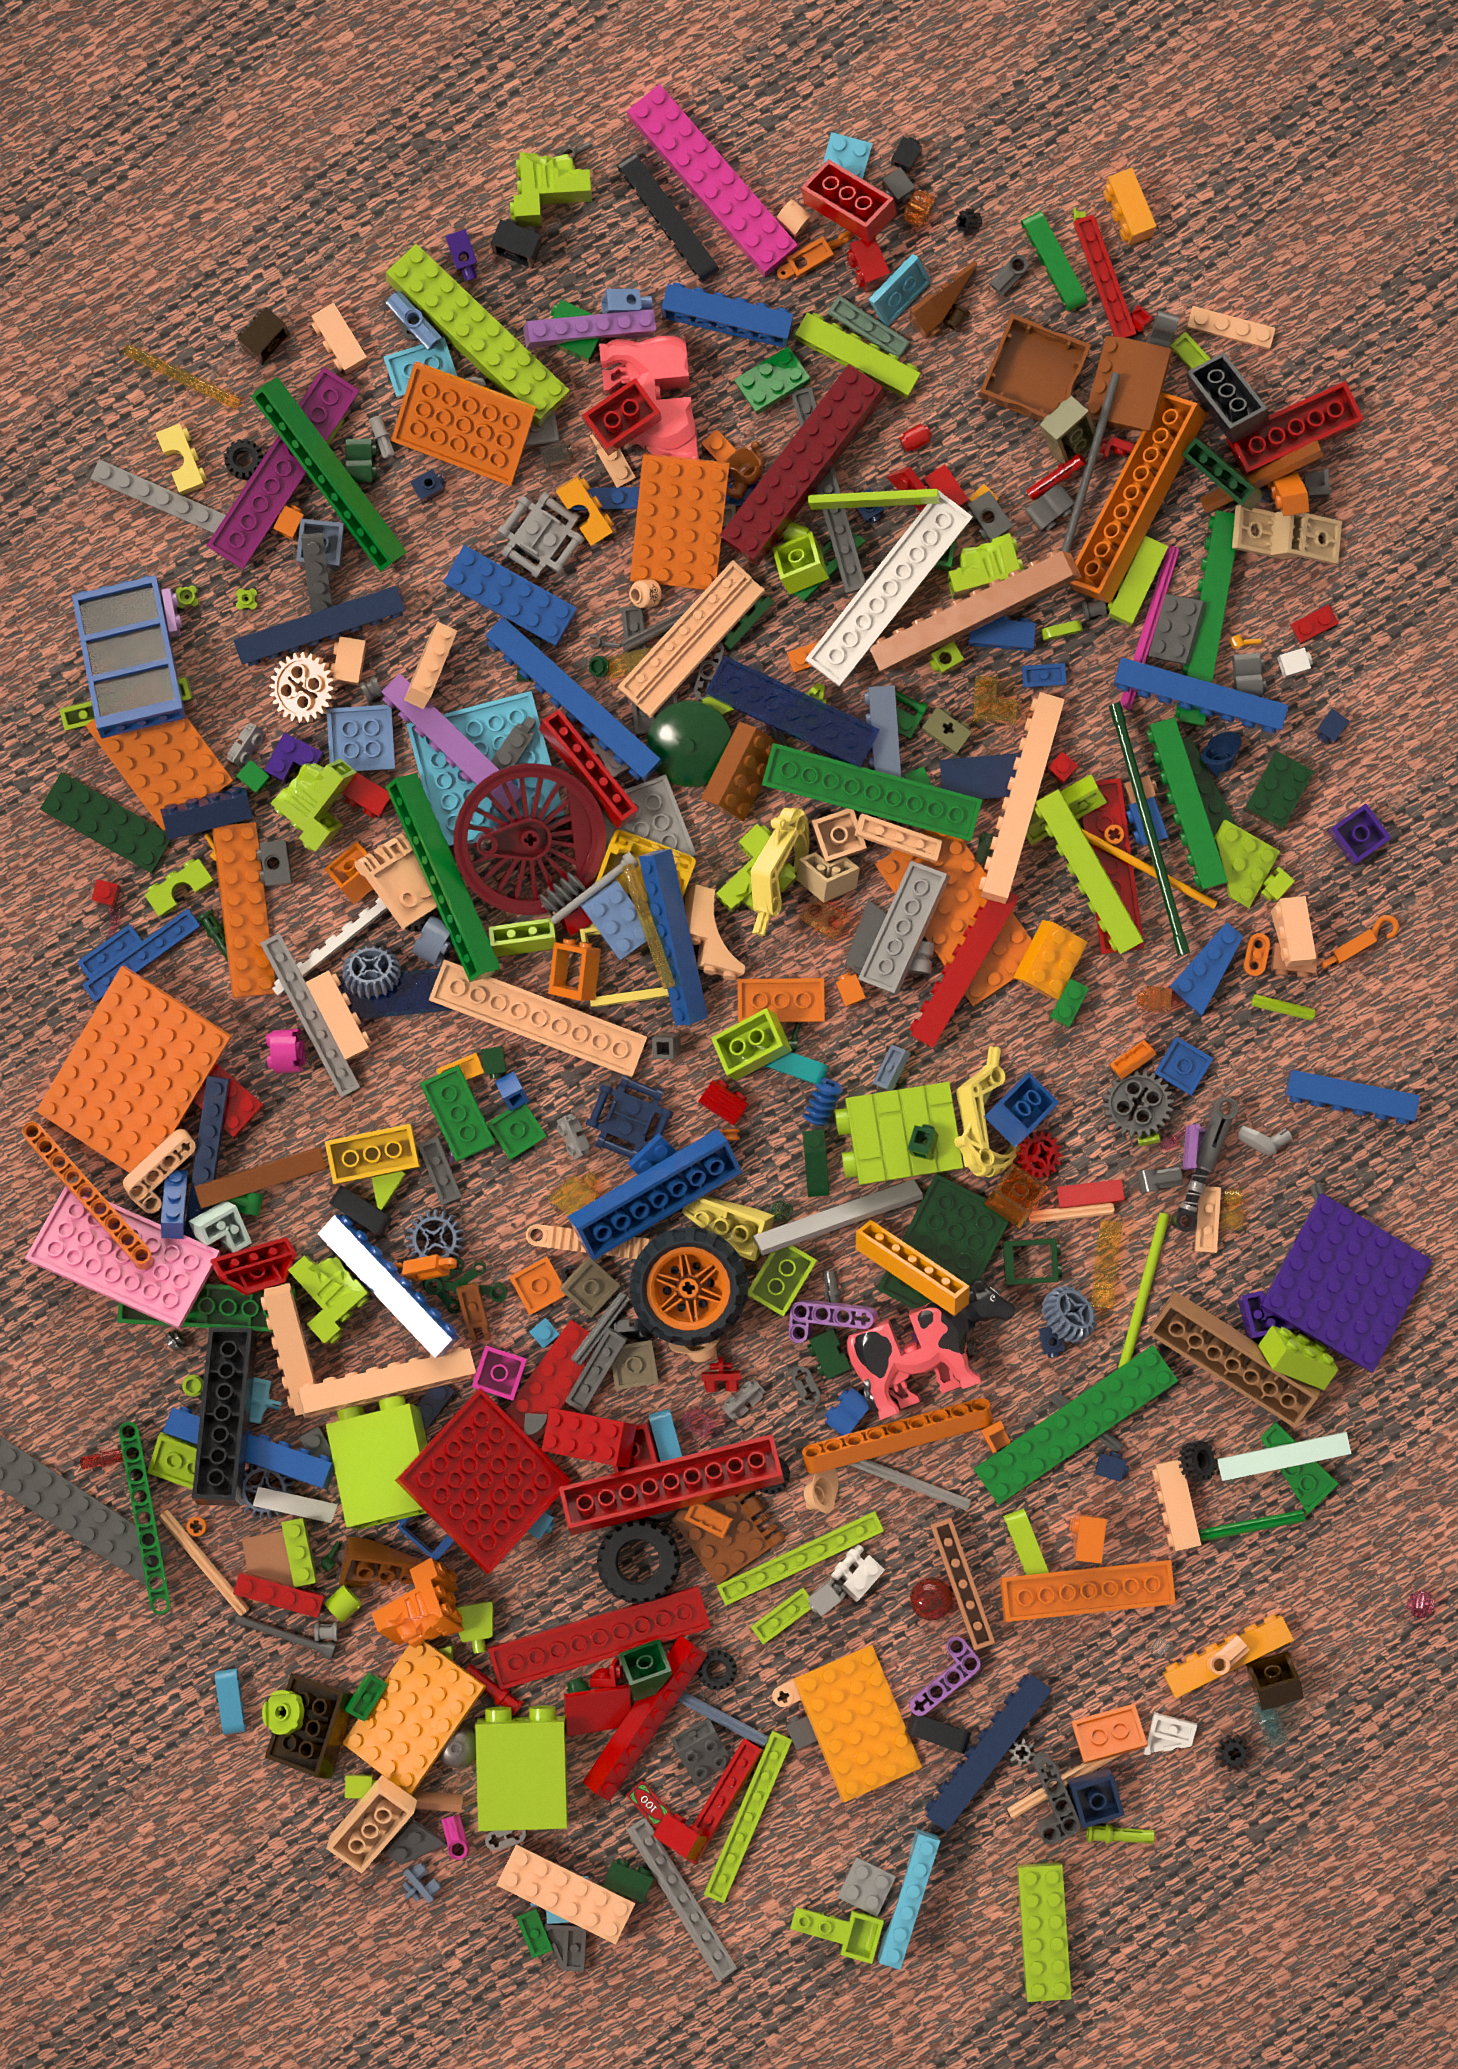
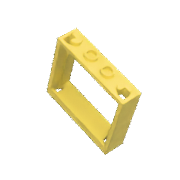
[580,915,669,1008]

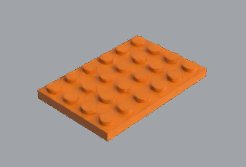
[391,361,537,486]
[630,453,730,590]
[85,675,233,830]

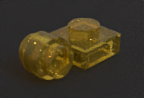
[1220,1188,1243,1230]

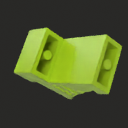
[510,152,592,227]
[947,533,1024,600]
[270,758,357,852]
[716,824,796,913]
[288,1255,371,1344]

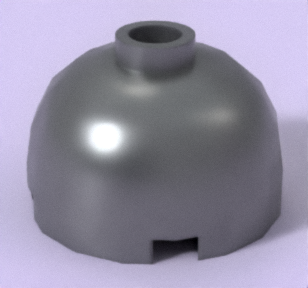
[438,1724,476,1768]

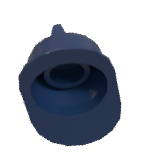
[1201,732,1242,776]

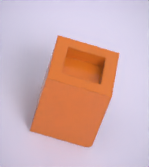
[980,1419,1010,1454]

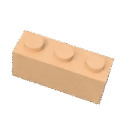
[311,303,368,375]

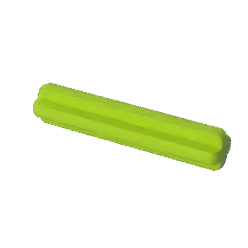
[1251,995,1315,1020]

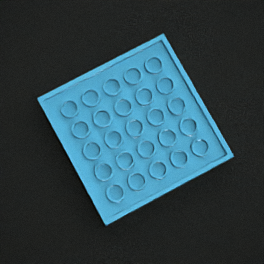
[406,691,565,847]

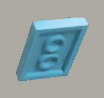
[822,132,873,179]
[868,254,932,327]
[384,337,457,399]

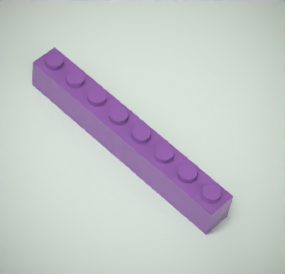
[382,673,521,813]

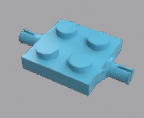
[249,1377,282,1424]

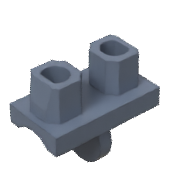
[403,1862,442,1903]

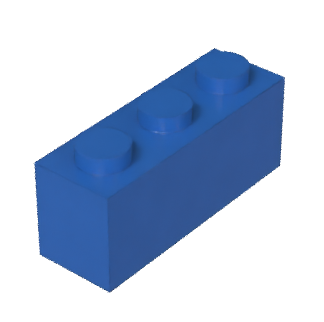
[968,616,1036,652]
[161,1170,188,1239]

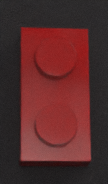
[1290,604,1339,644]

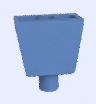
[601,289,652,314]

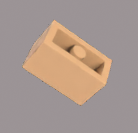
[330,637,367,686]

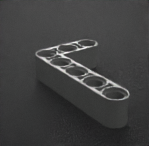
[1148,310,1180,348]

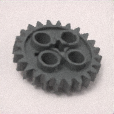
[1103,1070,1174,1140]

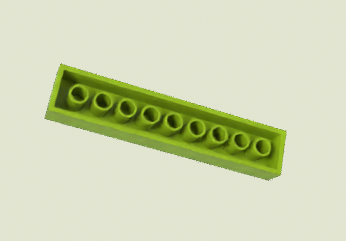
[386,244,570,427]

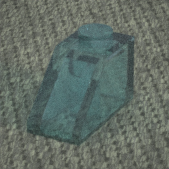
[1250,1701,1289,1750]

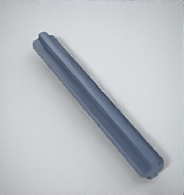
[677,1691,768,1747]

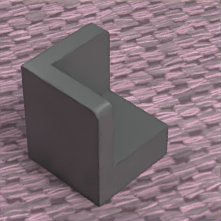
[1304,469,1330,499]

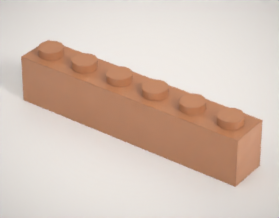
[929,1517,995,1650]

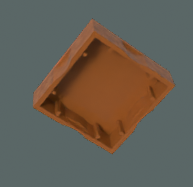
[978,313,1091,422]

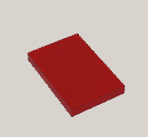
[564,1684,631,1736]

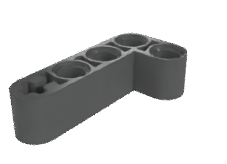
[1033,1752,1081,1844]

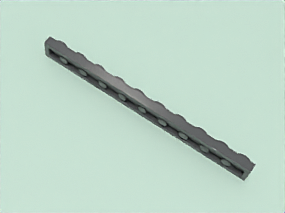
[791,386,866,595]

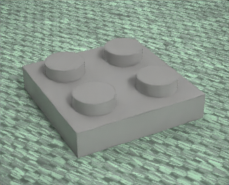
[837,1857,896,1917]

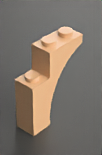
[684,884,745,980]

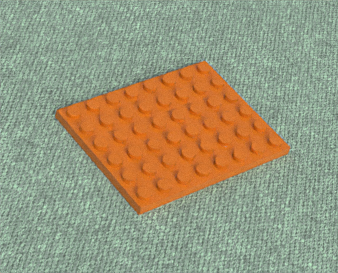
[36,965,232,1174]

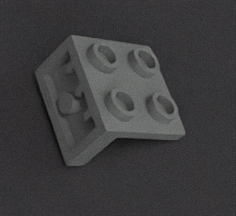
[670,1718,731,1783]

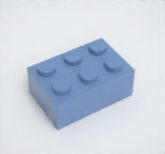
[580,880,655,960]

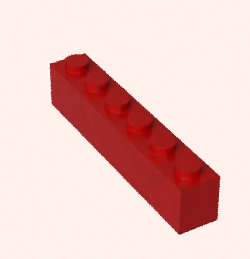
[539,709,639,829]

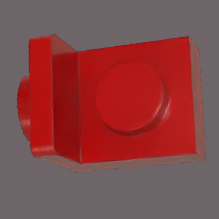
[1100,436,1134,461]
[590,1658,623,1687]

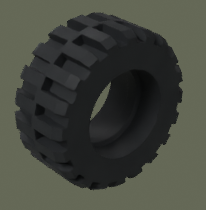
[597,1519,680,1604]

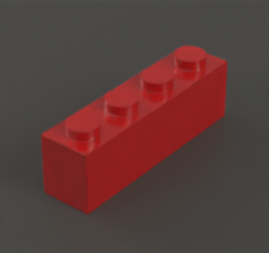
[233,1571,326,1618]

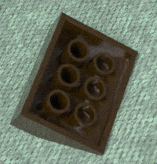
[265,1673,354,1779]

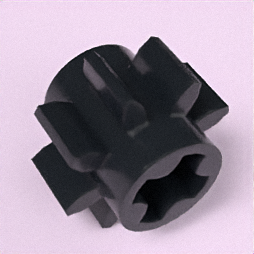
[956,208,983,236]

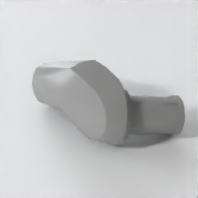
[1238,1126,1293,1156]

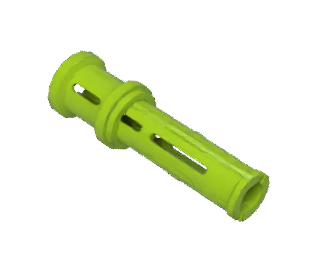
[1086,1824,1154,1844]

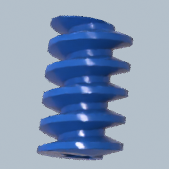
[802,1077,843,1126]

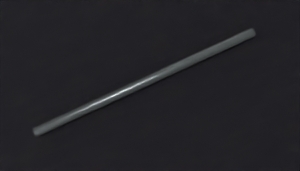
[1061,372,1121,553]

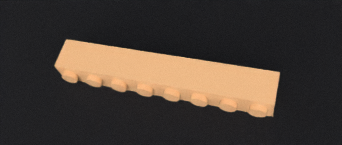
[298,1347,476,1418]

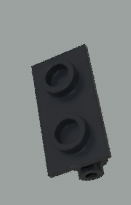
[610,1319,654,1342]

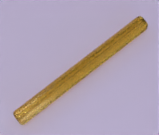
[122,344,240,409]
[622,863,675,989]

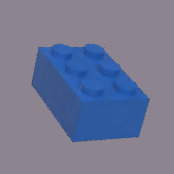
[984,1072,1059,1147]

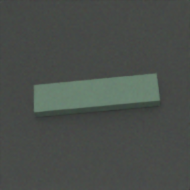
[827,295,910,359]

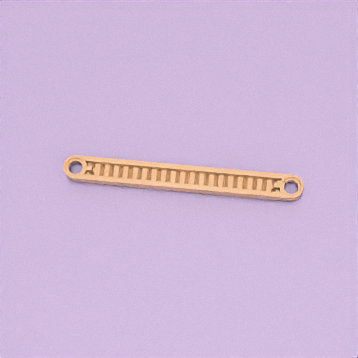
[526,1224,741,1268]

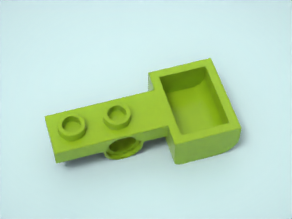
[790,1907,884,1964]

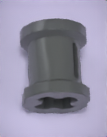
[1082,600,1107,620]

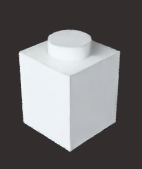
[1277,648,1313,679]

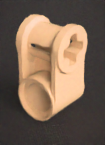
[772,1673,805,1707]

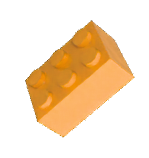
[1103,168,1157,246]
[1013,920,1088,1000]

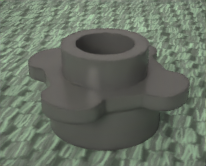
[165,1330,187,1351]

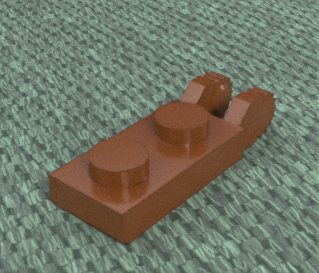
[456,1282,491,1344]

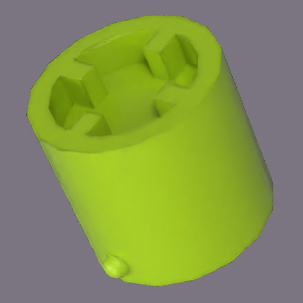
[324,1584,363,1623]

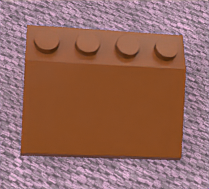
[1087,336,1173,432]

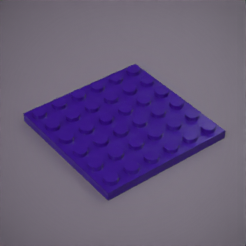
[1260,1193,1432,1373]

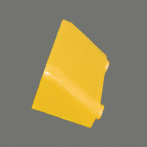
[595,830,696,901]

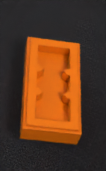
[1109,1040,1157,1080]
[684,1503,733,1539]

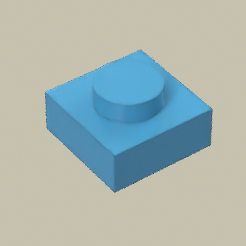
[529,1318,560,1348]

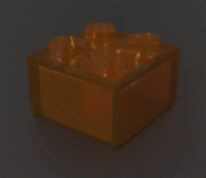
[984,1163,1049,1229]

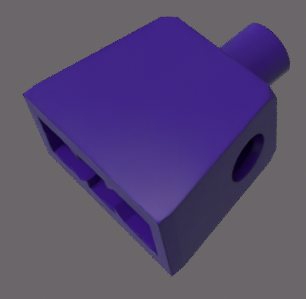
[445,229,477,282]

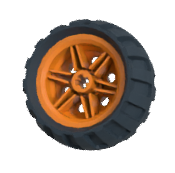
[630,1227,748,1346]

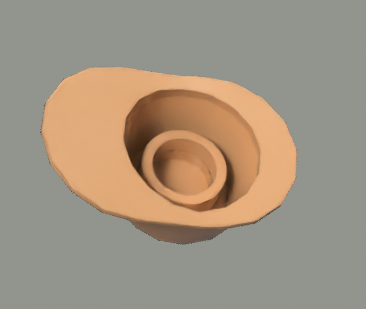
[669,1338,719,1363]
[804,1469,839,1514]

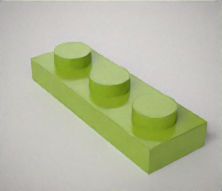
[750,1587,811,1645]

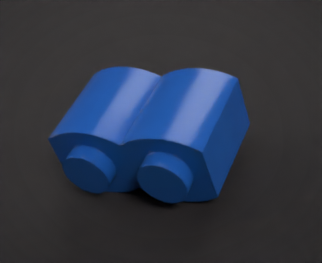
[824,1388,869,1436]

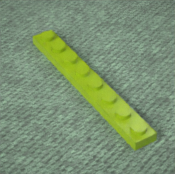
[716,1511,884,1606]
[704,1730,792,1903]

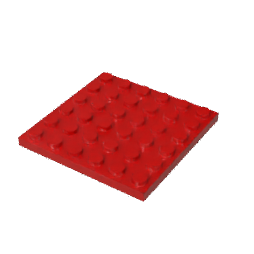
[395,1388,571,1574]

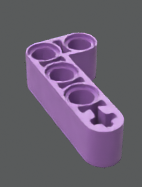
[789,1299,878,1343]
[909,1636,981,1716]

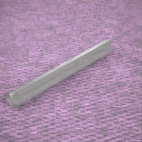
[849,1460,971,1510]

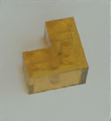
[972,676,1018,725]

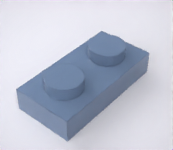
[873,1044,911,1091]

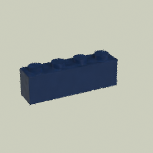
[160,787,253,840]

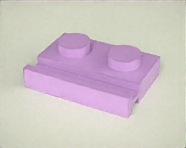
[162,588,182,637]

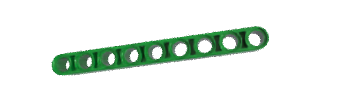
[119,1422,171,1616]

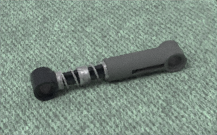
[1171,1097,1239,1232]

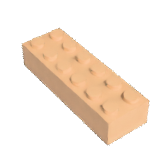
[497,1844,636,1945]

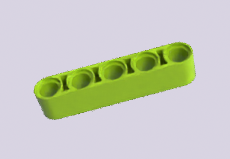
[1003,1508,1049,1575]

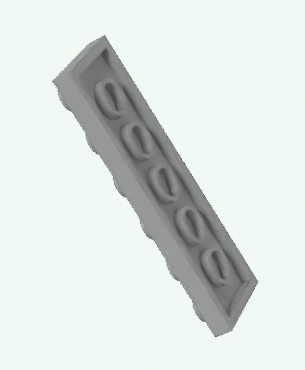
[858,861,950,995]

